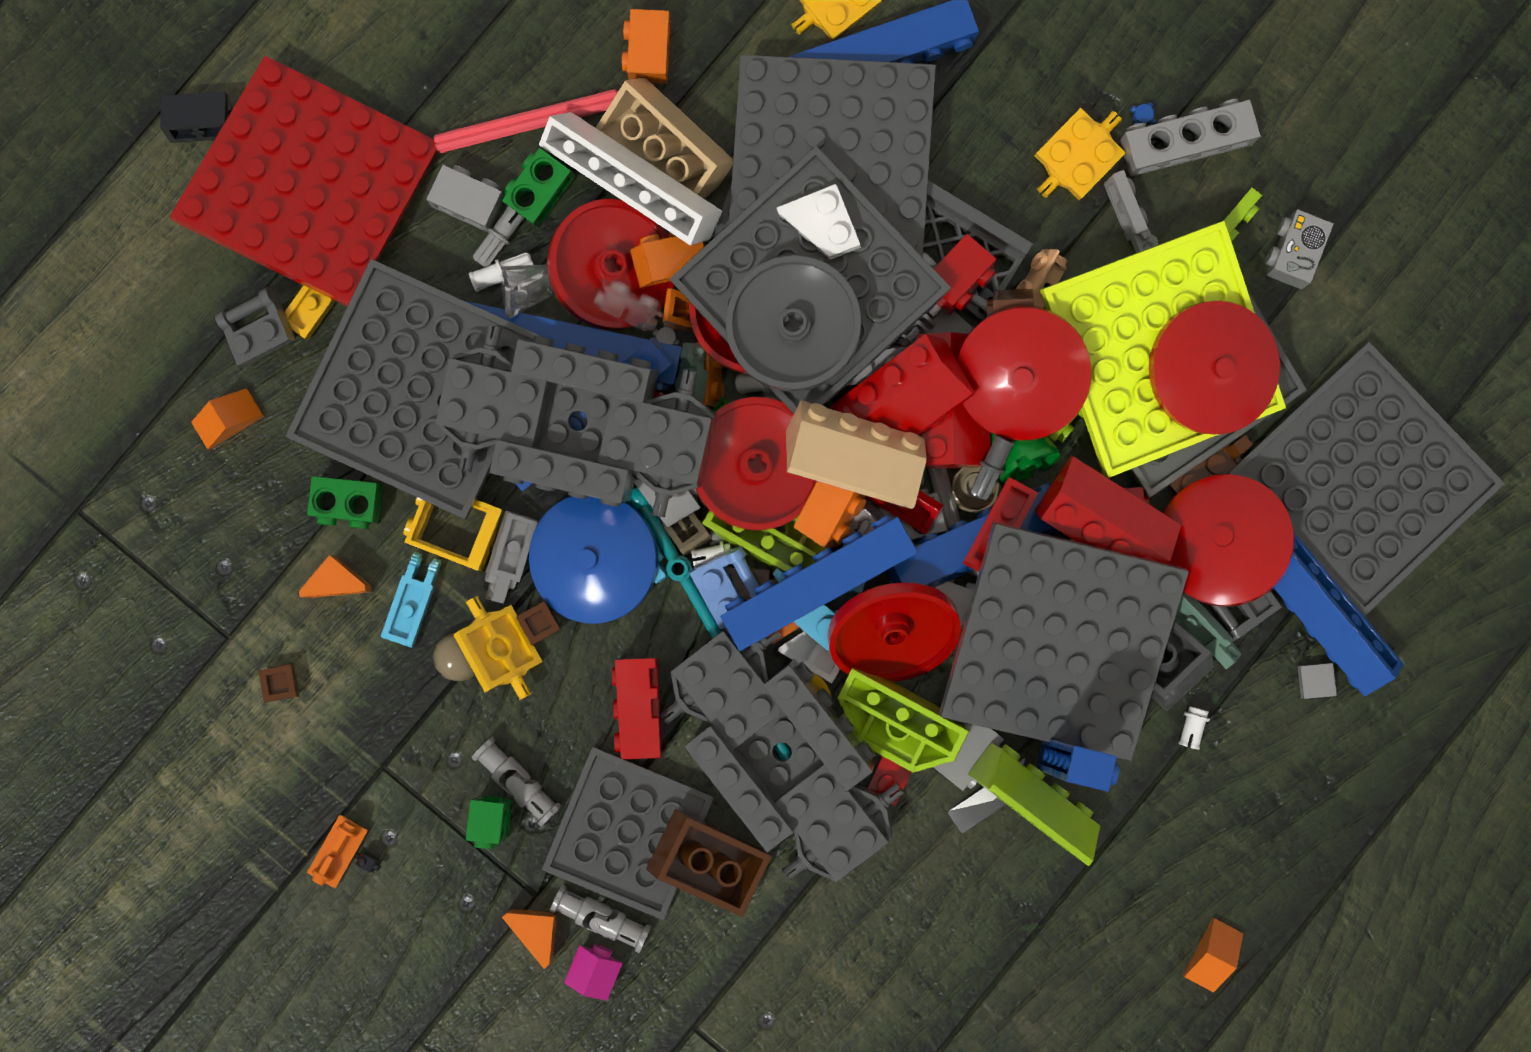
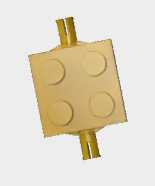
[791,0,882,41]
[1034,108,1126,200]
[453,596,543,700]

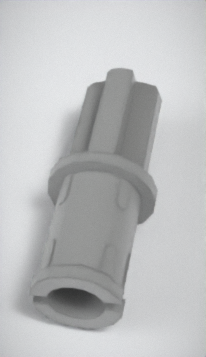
[473,206,525,267]

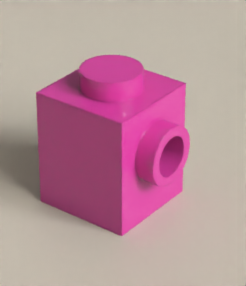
[564,944,623,1001]

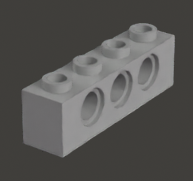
[1120,99,1261,177]

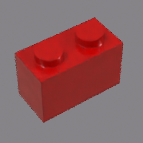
[934,234,997,315]

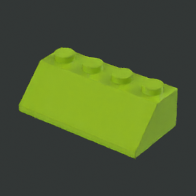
[968,742,1100,866]

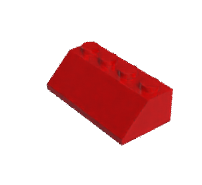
[917,332,991,469]
[828,334,975,436]
[1035,455,1182,564]

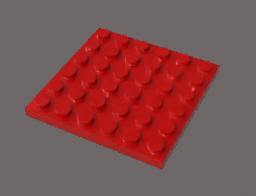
[170,56,438,307]

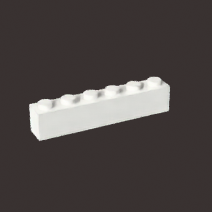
[539,112,722,246]

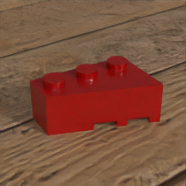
[612,658,662,759]

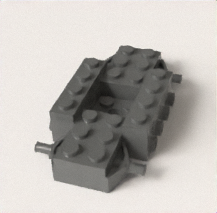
[435,325,717,518]
[660,628,905,882]

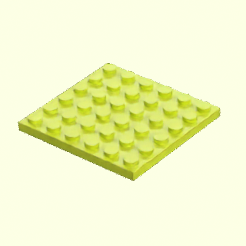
[1040,221,1286,478]

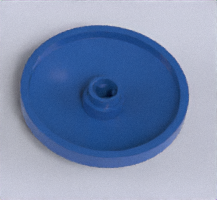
[529,496,659,624]

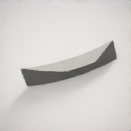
[948,758,1031,833]

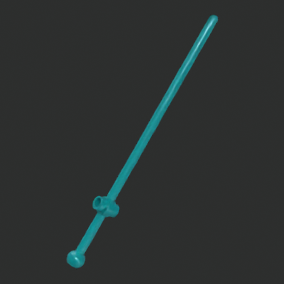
[628,487,792,760]

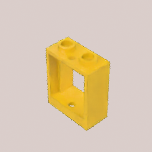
[403,498,504,572]

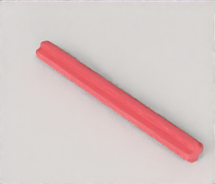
[434,89,618,153]

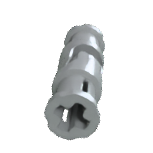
[471,737,562,827]
[550,885,652,953]

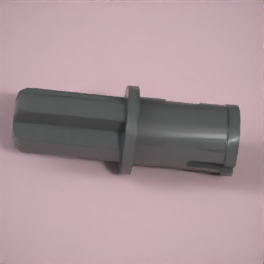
[971,435,1015,500]

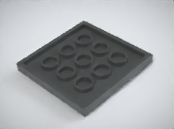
[542,746,714,920]

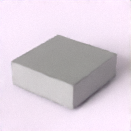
[1297,663,1337,699]

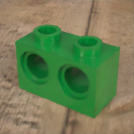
[502,148,576,227]
[307,476,383,529]
[465,795,513,849]

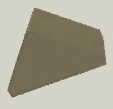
[658,513,711,557]

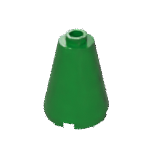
[991,433,1060,485]

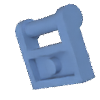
[689,546,759,630]

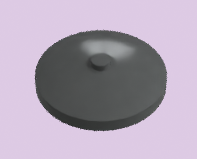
[726,255,861,391]

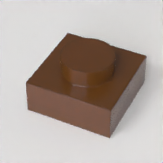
[516,601,562,646]
[258,664,299,703]

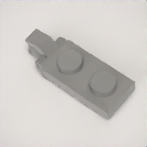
[1104,170,1159,253]
[485,510,537,604]

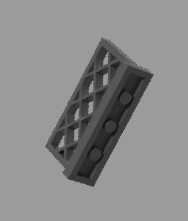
[923,180,1033,311]

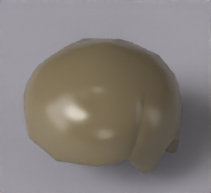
[951,467,1001,513]
[432,632,475,681]

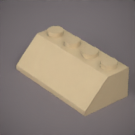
[596,78,733,199]
[786,400,927,509]

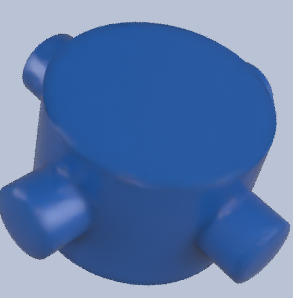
[1130,102,1156,125]

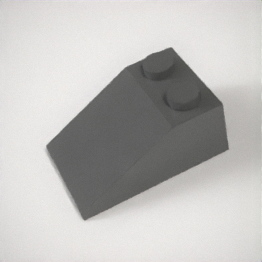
[1151,621,1214,712]

